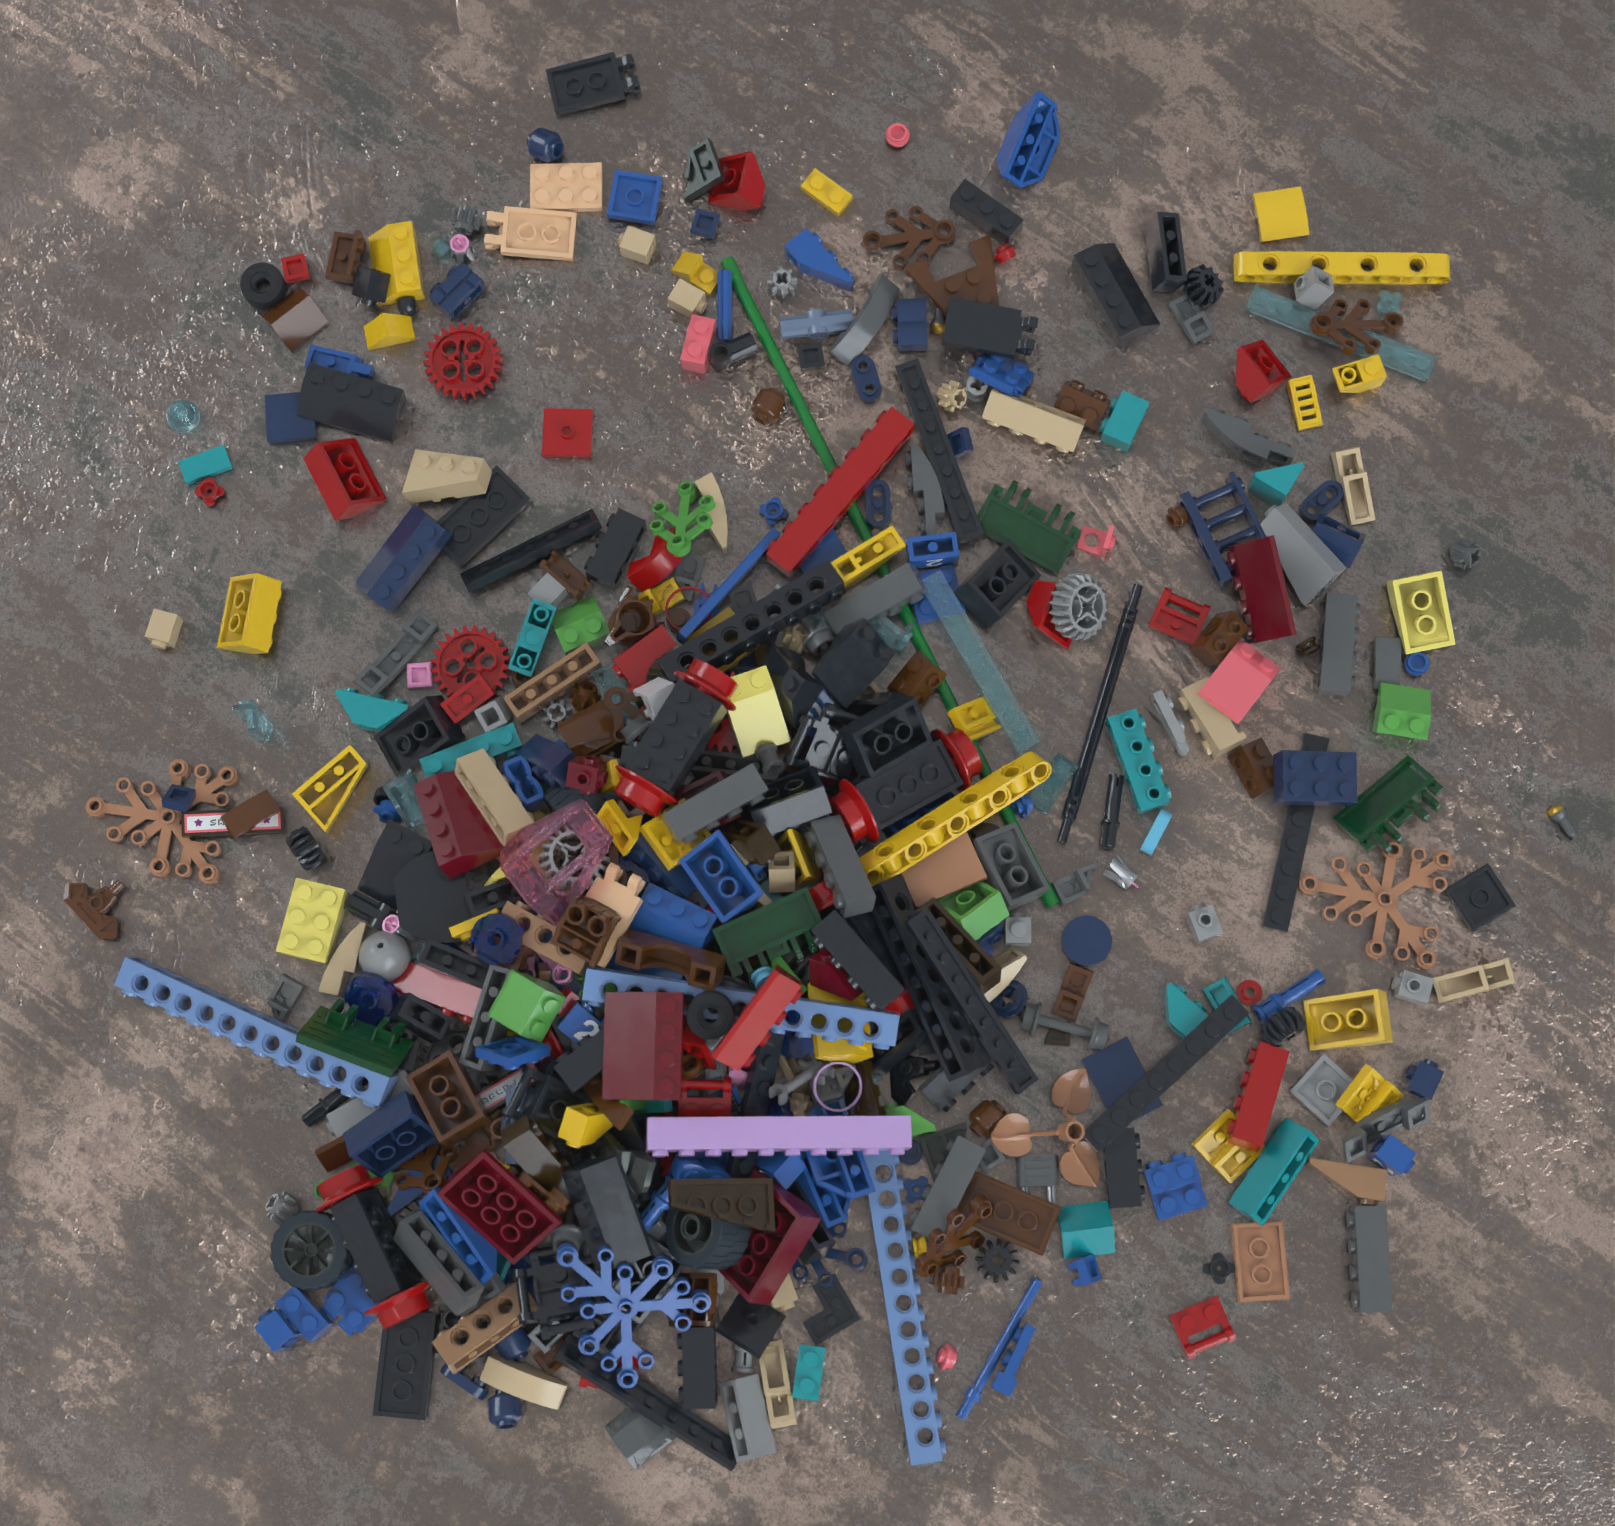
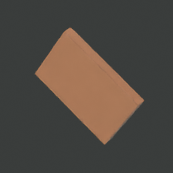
[901,832,987,909]
[1230,1220,1290,1303]

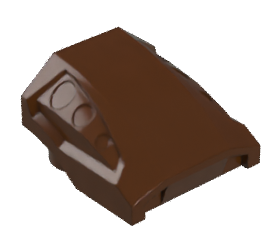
[557,700,626,757]
[550,894,622,967]
[667,1273,718,1328]

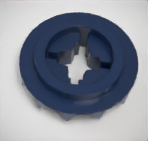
[989,980,1029,1019]

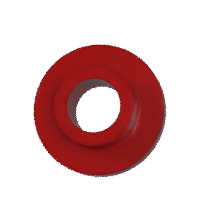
[993,243,1016,264]
[1236,980,1263,1006]

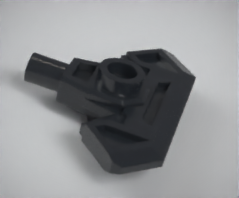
[890,1055,940,1107]

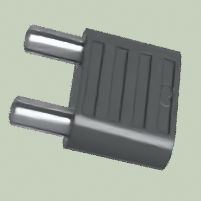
[1016,1154,1059,1204]

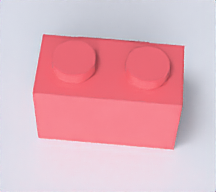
[680,314,717,374]

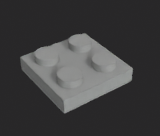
[1289,1054,1353,1127]

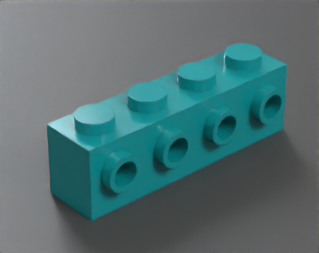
[1105,708,1172,815]
[419,722,523,778]
[1228,1118,1320,1226]

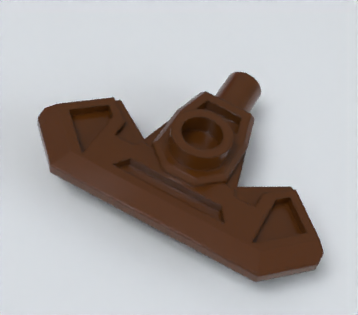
[63,880,125,939]

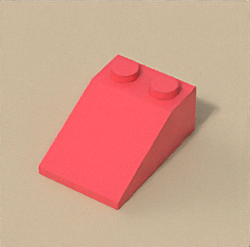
[1198,639,1281,724]

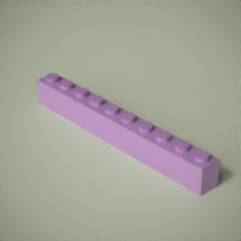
[646,1116,912,1157]

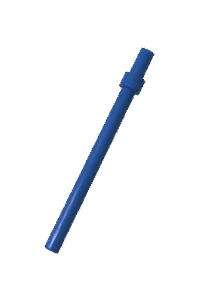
[956,1278,1043,1420]

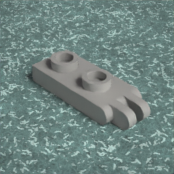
[1150,690,1190,756]

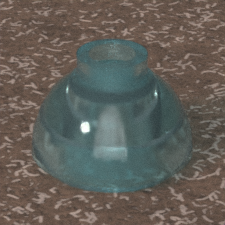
[166,400,200,433]

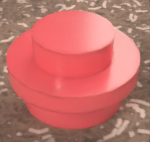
[886,123,910,147]
[936,1343,957,1370]

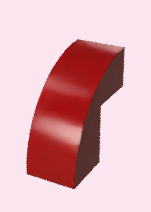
[626,527,684,592]

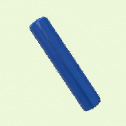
[717,269,732,342]

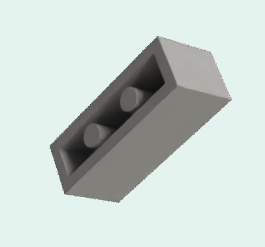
[718,1373,776,1462]

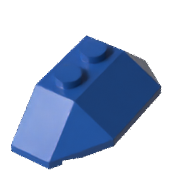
[996,91,1060,188]
[804,1098,876,1200]
[796,1151,850,1228]
[419,1187,497,1285]

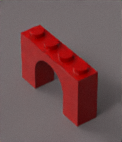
[611,624,677,719]

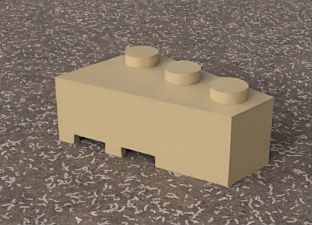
[402,449,492,506]
[1177,676,1247,760]

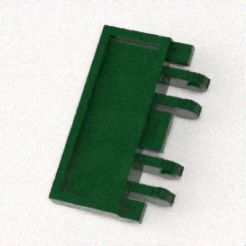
[977,480,1082,574]
[1333,755,1444,854]
[711,887,822,984]
[296,999,414,1078]

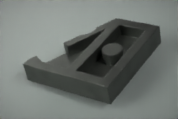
[682,137,726,203]
[919,1122,967,1182]

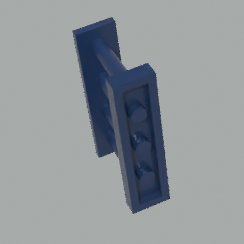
[1177,471,1266,588]

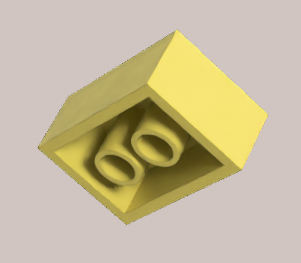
[276,878,350,966]

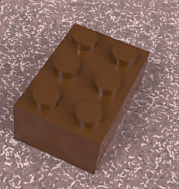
[405,1050,494,1149]

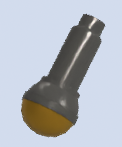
[929,306,945,334]
[1549,804,1579,840]

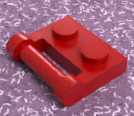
[1148,587,1211,646]
[678,1077,732,1117]
[1169,1295,1237,1360]

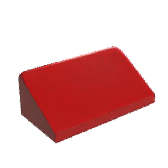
[683,1025,717,1070]

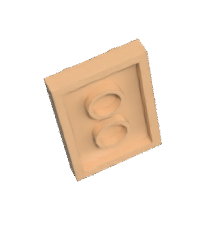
[530,162,603,212]

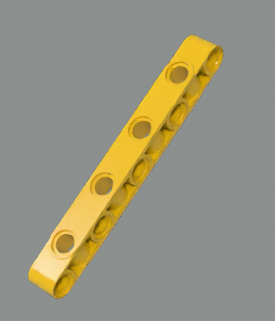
[1233,251,1450,285]
[859,752,1052,886]

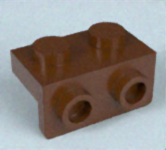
[325,230,367,284]
[1054,379,1111,431]
[887,650,947,708]
[1228,737,1274,799]

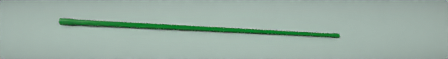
[720,256,1060,909]

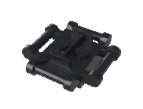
[783,702,865,797]
[502,1056,593,1154]
[512,1243,611,1340]

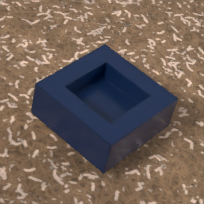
[690,208,720,240]
[947,427,974,459]
[162,784,196,813]

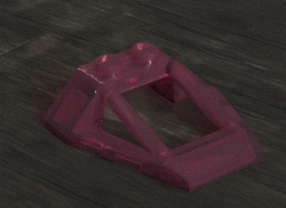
[500,799,614,926]

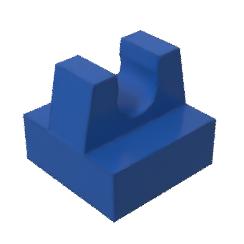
[1067,1254,1102,1286]

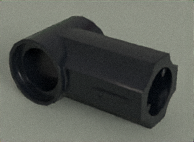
[710,332,758,371]
[344,890,398,931]

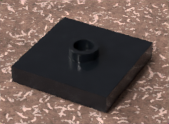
[1444,863,1516,933]
[715,1293,786,1359]

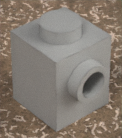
[1294,266,1334,310]
[527,572,568,607]
[474,694,513,733]
[1186,903,1223,944]
[1004,913,1031,946]
[1391,970,1434,1006]

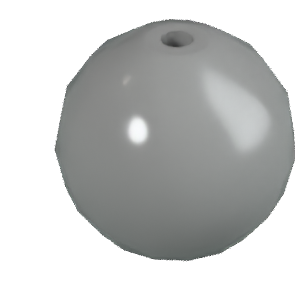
[359,931,411,983]

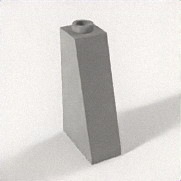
[1260,503,1346,606]
[326,1070,416,1138]

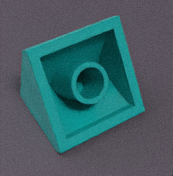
[1247,462,1304,506]
[1058,1201,1115,1259]

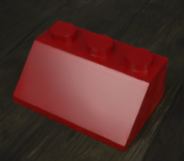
[303,437,387,521]

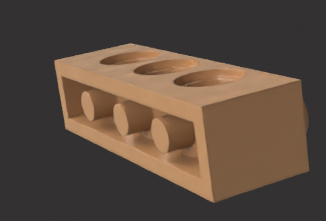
[503,642,603,724]
[493,901,590,977]
[432,1282,538,1375]

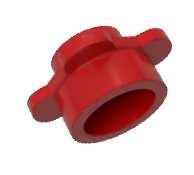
[195,477,225,506]

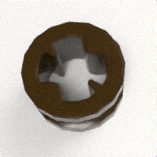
[1295,636,1321,658]

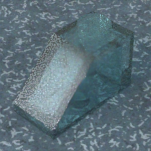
[1029,752,1079,815]
[383,768,424,829]

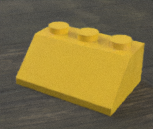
[368,221,425,306]
[217,573,282,654]
[807,982,873,1065]

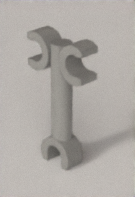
[769,1052,835,1105]

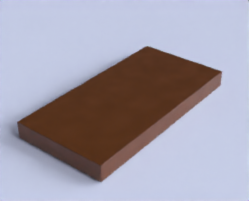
[957,1171,1062,1256]

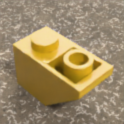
[1332,354,1387,393]

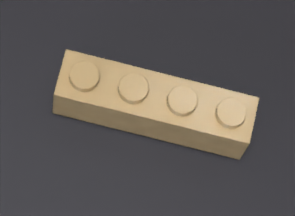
[982,387,1086,453]
[455,748,535,848]

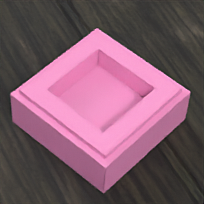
[407,662,433,689]

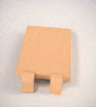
[484,206,577,261]
[586,862,646,969]

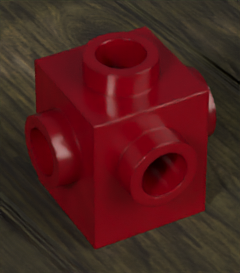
[566,755,608,794]

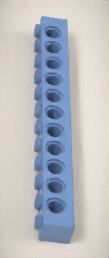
[114,956,399,1108]
[582,966,900,1050]
[862,1151,947,1466]

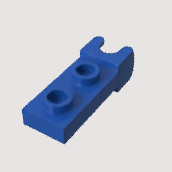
[991,1323,1036,1397]

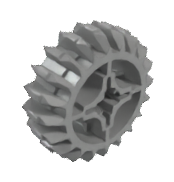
[1048,573,1109,640]
[539,823,610,893]

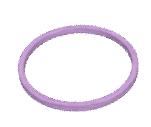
[813,1061,862,1112]

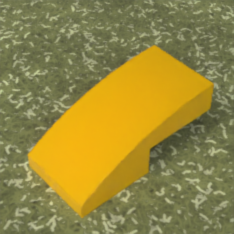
[638,577,687,616]

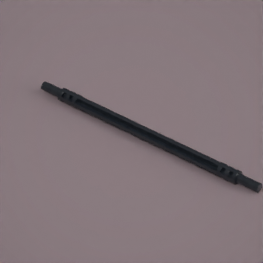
[1057,584,1143,844]

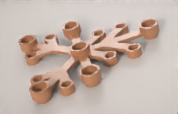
[85,759,239,885]
[1298,840,1453,970]

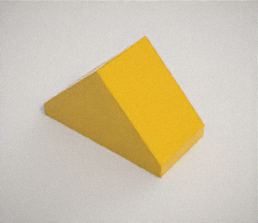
[363,313,416,350]

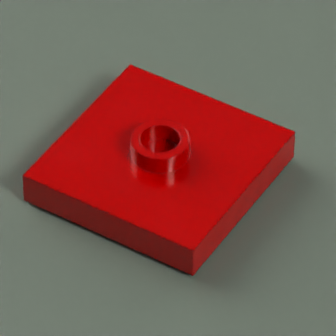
[542,408,593,458]

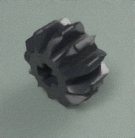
[1182,264,1224,308]
[286,826,325,871]
[1261,1007,1306,1047]
[975,1238,1020,1283]

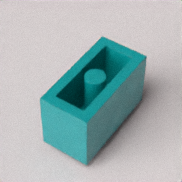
[1099,390,1150,452]
[792,1343,826,1401]

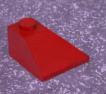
[708,151,766,211]
[1236,339,1292,403]
[1026,580,1080,649]

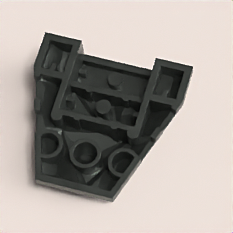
[590,1126,656,1208]

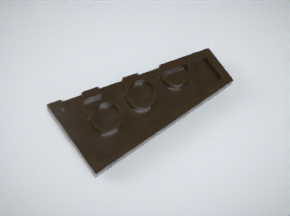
[840,1059,887,1116]
[668,1178,775,1233]

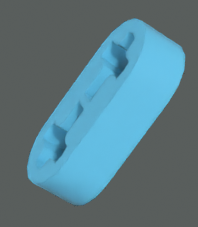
[1140,808,1173,855]

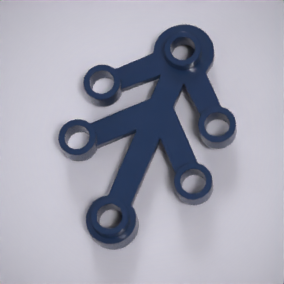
[792,1222,868,1288]

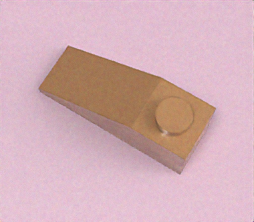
[1305,1158,1388,1206]

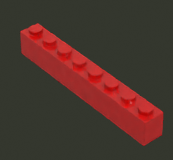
[766,406,915,578]

